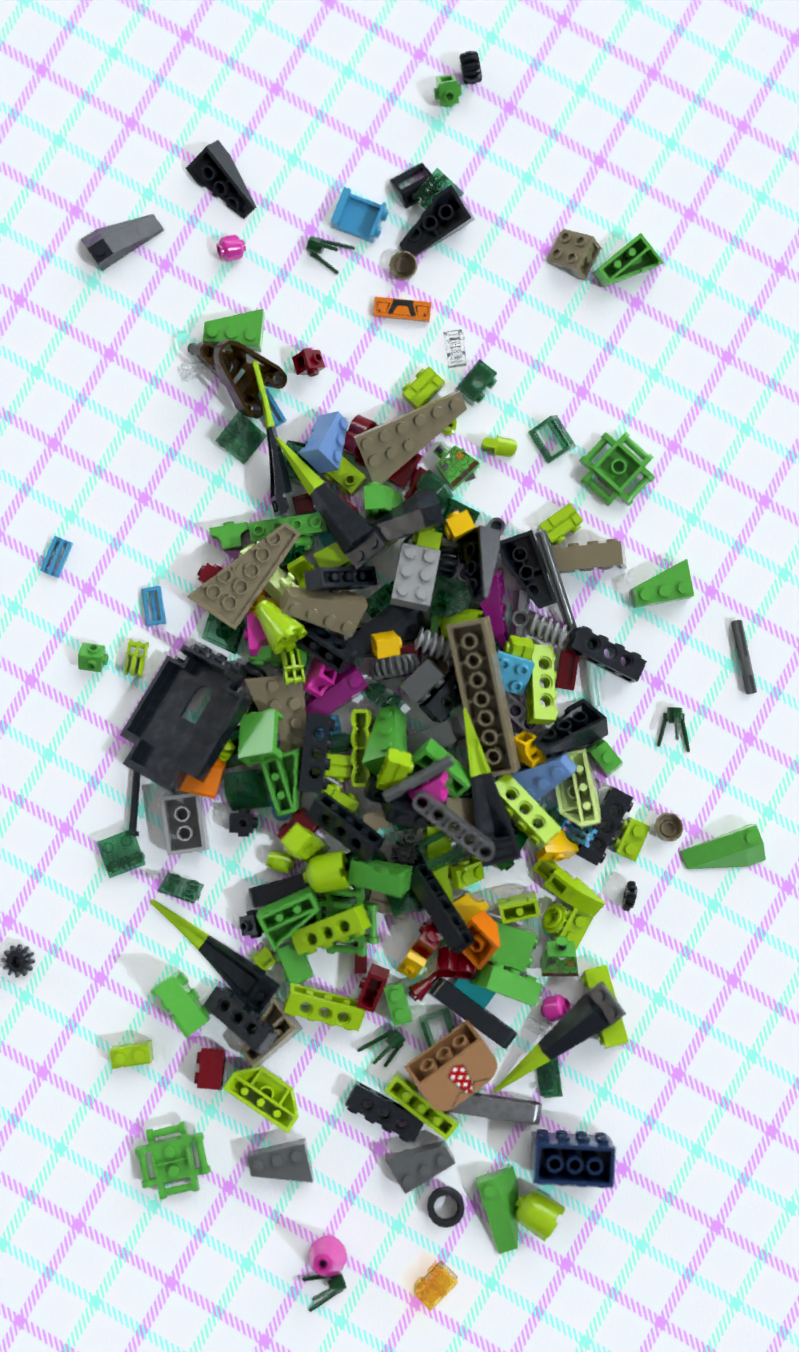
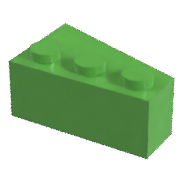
[363,482,403,519]
[362,704,407,774]
[411,738,471,798]
[257,886,319,951]
[469,962,543,1007]

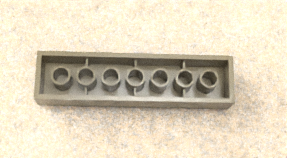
[446,616,521,776]

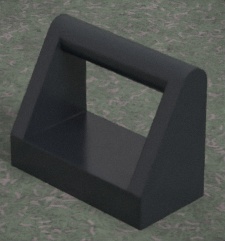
[389,162,439,209]

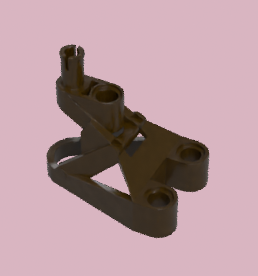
[187,339,287,419]

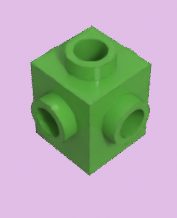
[434,74,462,107]
[78,643,109,672]

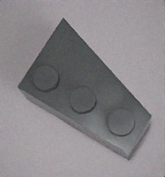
[407,717,466,755]
[247,1138,314,1183]
[385,1140,456,1194]

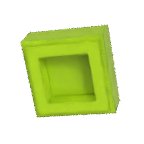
[251,945,278,971]

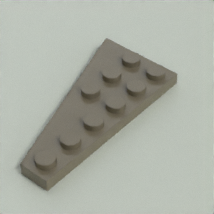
[353,390,467,485]
[187,522,301,630]
[244,674,313,778]

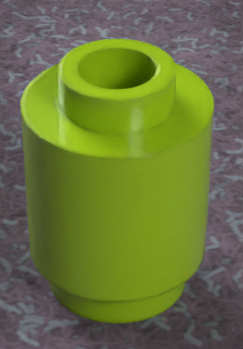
[266,850,296,873]

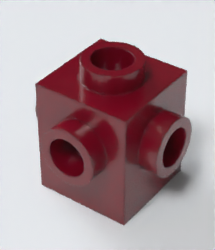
[292,348,326,377]

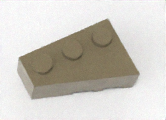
[241,997,303,1067]

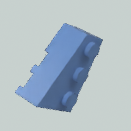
[299,411,348,473]
[510,753,578,801]

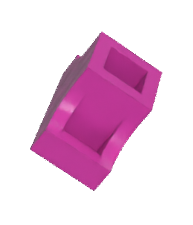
[244,613,270,657]
[303,657,338,698]
[408,771,449,804]

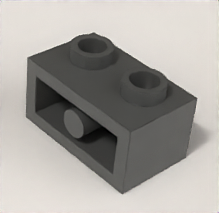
[400,659,446,703]

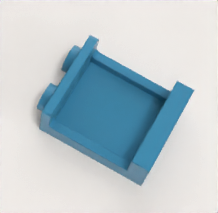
[330,187,389,243]

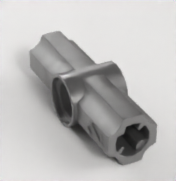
[510,590,530,638]

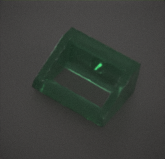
[528,415,577,464]
[417,825,467,873]
[419,1007,455,1048]

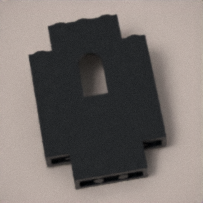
[120,644,251,794]

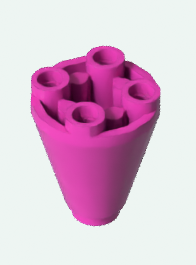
[308,1235,347,1277]

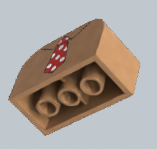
[404,1019,497,1111]

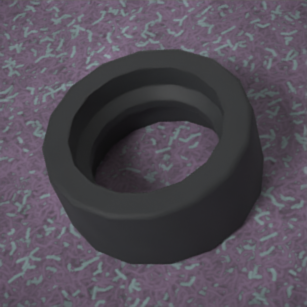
[427,1186,465,1228]

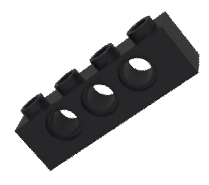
[304,566,378,592]
[291,616,358,674]
[565,626,647,683]
[418,665,462,722]
[298,713,335,794]
[576,786,634,866]
[306,792,385,863]
[203,986,278,1054]
[345,1080,424,1143]

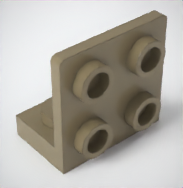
[546,229,602,281]

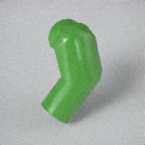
[293,536,313,551]

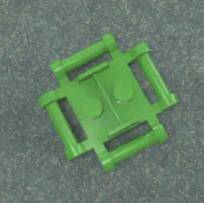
[579,432,655,506]
[313,888,379,957]
[134,1121,211,1200]

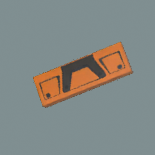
[373,297,431,322]

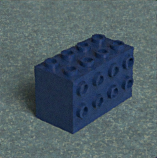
[530,1129,616,1188]

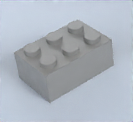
[390,543,441,612]
[160,793,209,856]

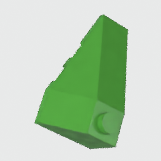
[680,824,766,869]
[476,1166,519,1254]

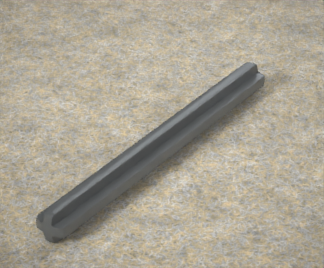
[535,530,577,637]

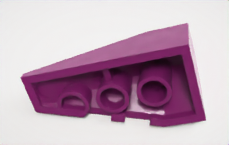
[479,568,508,651]
[305,663,370,715]

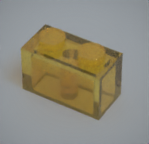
[413,1260,458,1311]

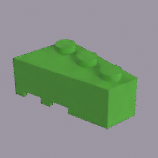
[592,233,664,288]
[202,309,265,352]
[631,559,694,608]
[261,747,301,817]
[348,857,412,898]

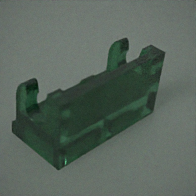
[366,580,394,618]
[536,1057,563,1098]

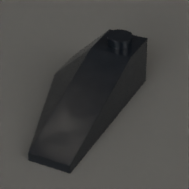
[371,488,445,543]

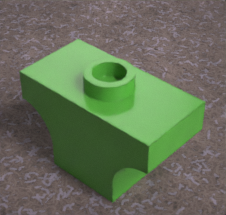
[209,521,250,552]

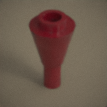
[404,467,431,499]
[408,970,439,1002]

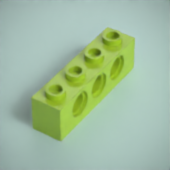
[526,644,558,725]
[495,774,562,850]
[281,823,331,863]
[291,904,371,956]
[284,983,366,1031]
[384,1071,459,1141]

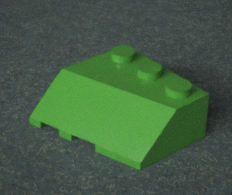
[150,970,211,1038]

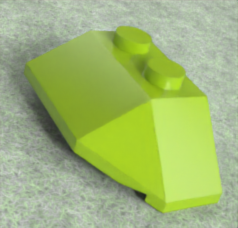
[223,1066,299,1133]

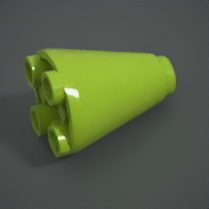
[255,600,307,654]

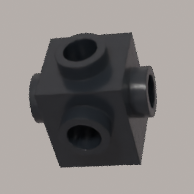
[229,809,258,837]
[239,909,264,939]

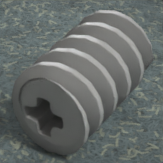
[530,612,573,649]
[414,627,453,663]

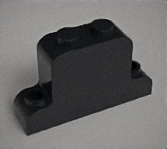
[363,776,435,828]

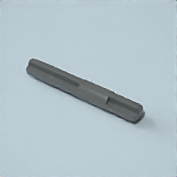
[731,619,757,694]
[382,755,454,802]

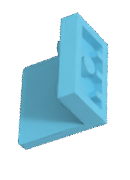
[497,651,535,696]

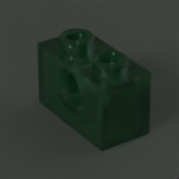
[455,359,498,407]

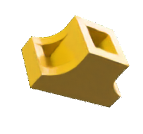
[514,730,546,768]
[535,830,579,862]
[453,892,489,923]
[396,942,427,980]

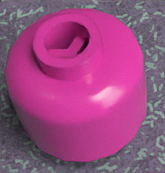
[216,234,246,262]
[540,994,571,1022]

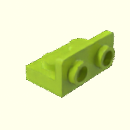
[613,817,651,862]
[450,855,485,890]
[554,906,594,950]

